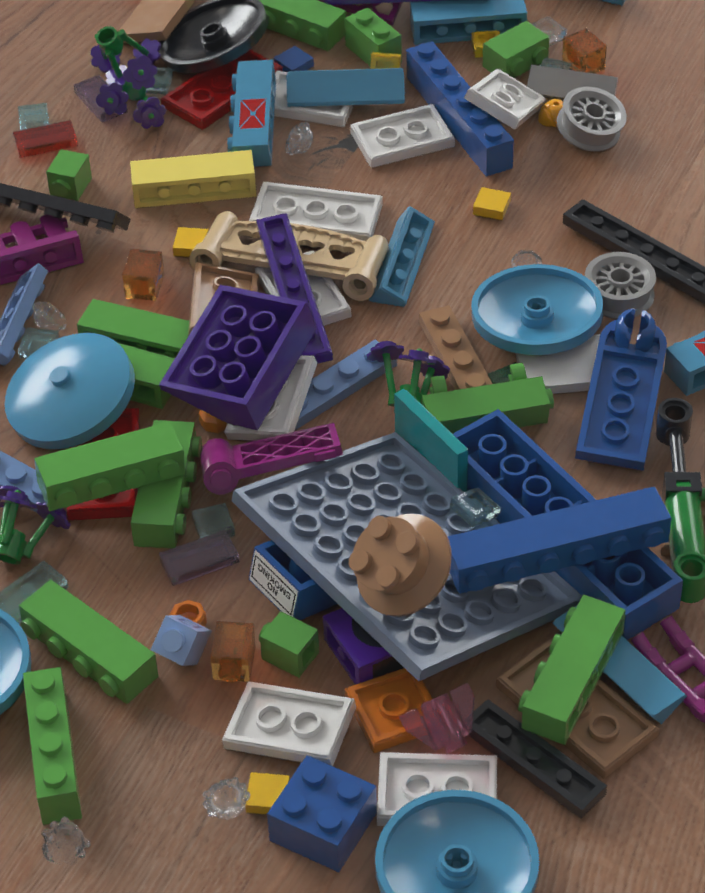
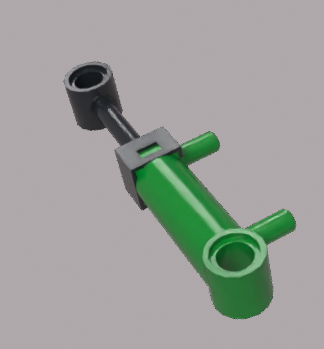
[655,398,705,603]

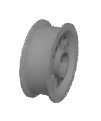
[557,87,627,151]
[585,252,656,319]

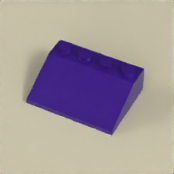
[159,285,316,431]

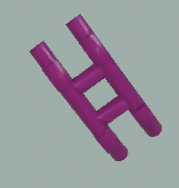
[631,615,705,723]

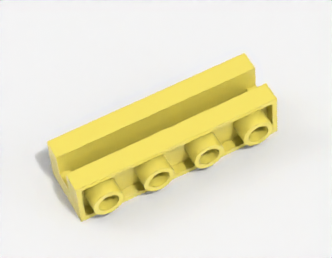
[130,150,257,208]

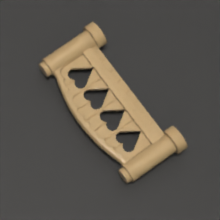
[189,211,389,301]

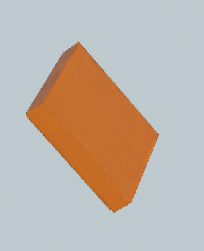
[344,668,444,753]

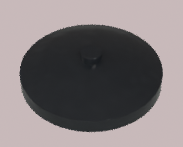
[159,0,269,74]

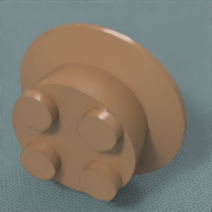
[348,514,452,617]

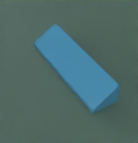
[287,68,405,107]
[369,206,435,307]
[553,605,687,724]

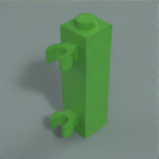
[422,363,554,434]

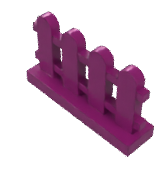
[0,215,84,285]

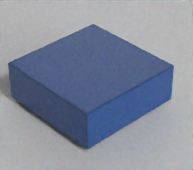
[273,46,314,72]

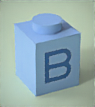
[150,615,212,666]

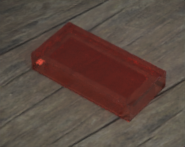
[13,120,78,158]

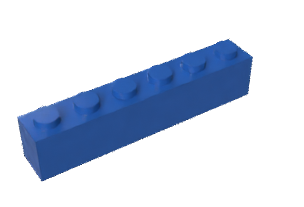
[406,41,514,177]
[447,486,671,594]

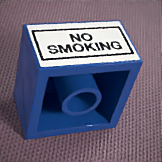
[249,540,338,620]

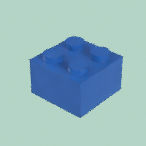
[267,755,377,872]

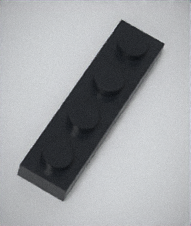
[462,699,607,819]

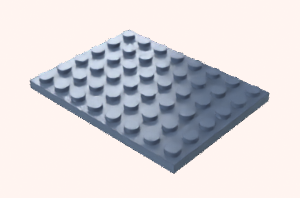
[231,432,582,681]

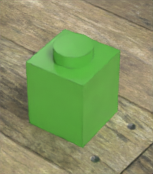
[46,149,92,201]
[259,611,319,678]

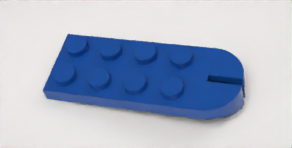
[575,308,667,471]

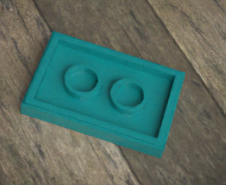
[394,389,468,494]

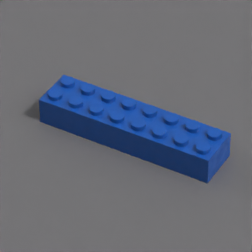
[453,409,683,640]

